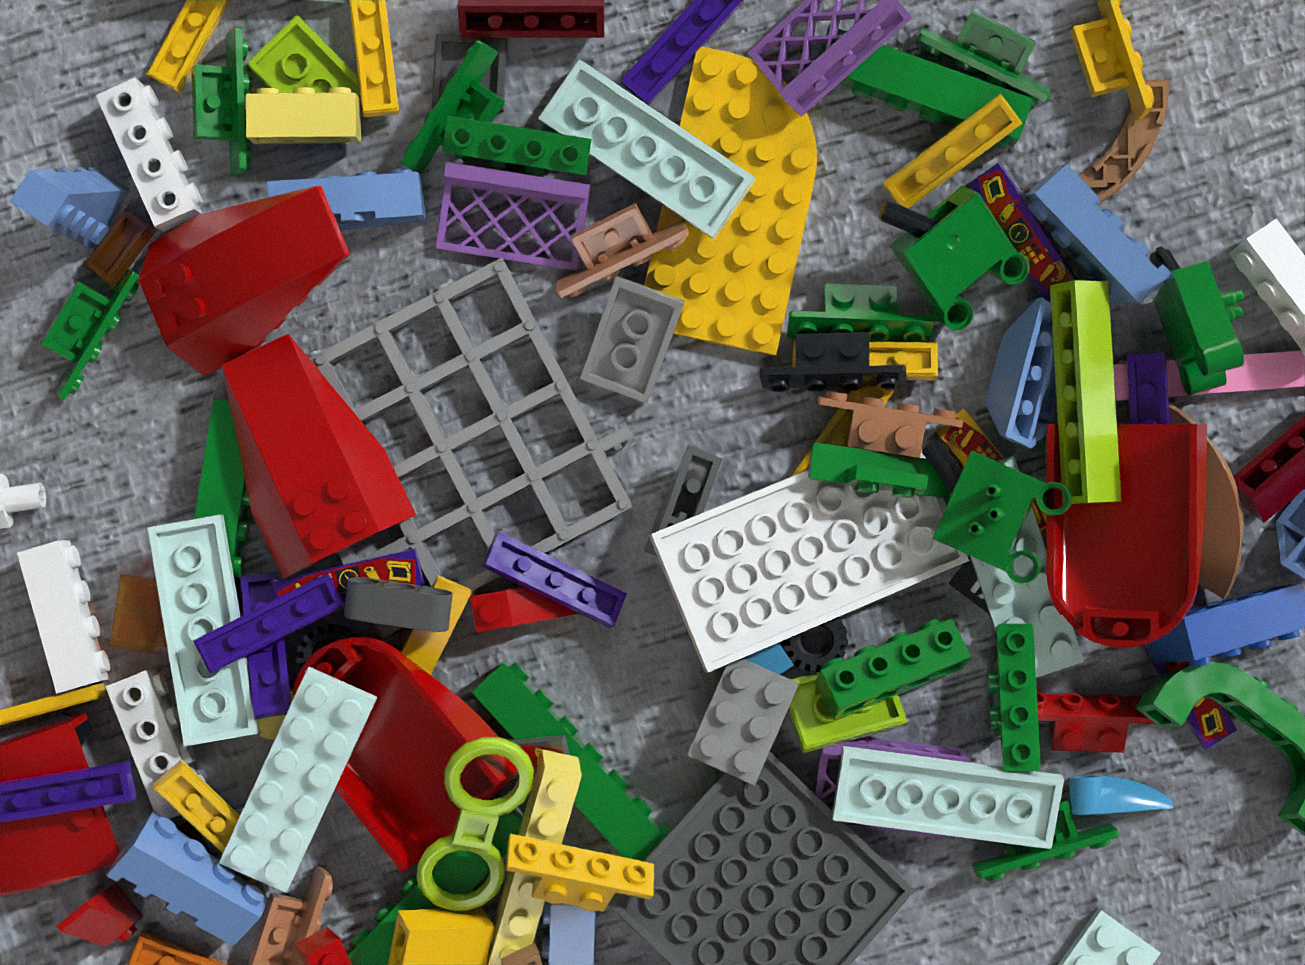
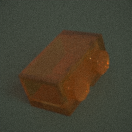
[109,574,167,653]

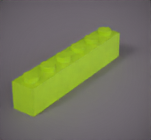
[1050,280,1121,504]

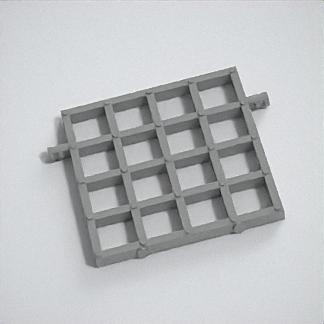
[307,258,635,638]

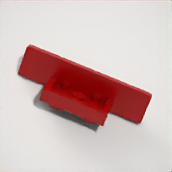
[1037,692,1155,753]

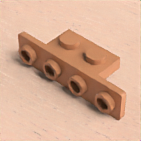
[556,203,689,298]
[816,391,963,458]
[248,866,333,965]

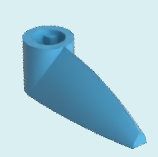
[1068,775,1173,815]

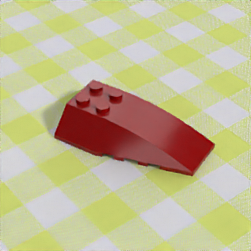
[138,185,350,376]
[222,334,416,578]

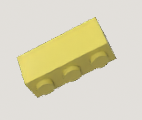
[246,87,361,144]

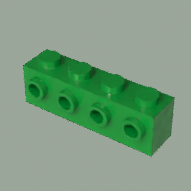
[815,618,971,720]

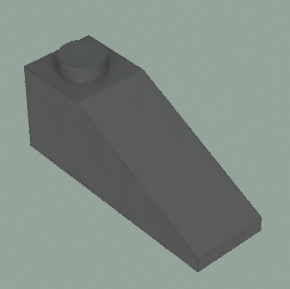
[644,445,722,556]

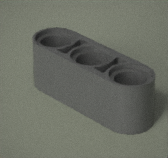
[344,577,453,632]

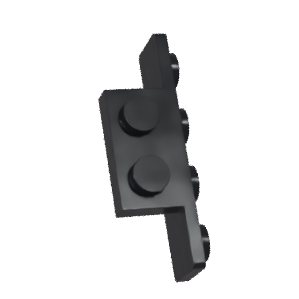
[759,332,907,392]

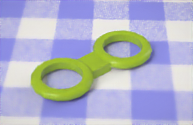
[417,737,534,911]

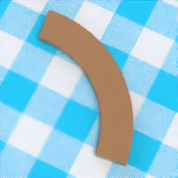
[1025,80,1169,225]
[1169,403,1244,599]

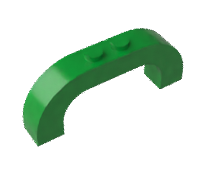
[1136,662,1305,836]

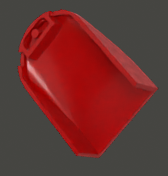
[1046,424,1207,648]
[292,637,518,872]
[0,712,125,897]

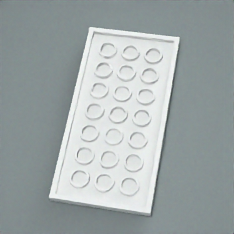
[649,448,969,673]

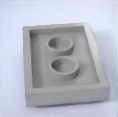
[580,276,685,404]
[687,658,799,785]

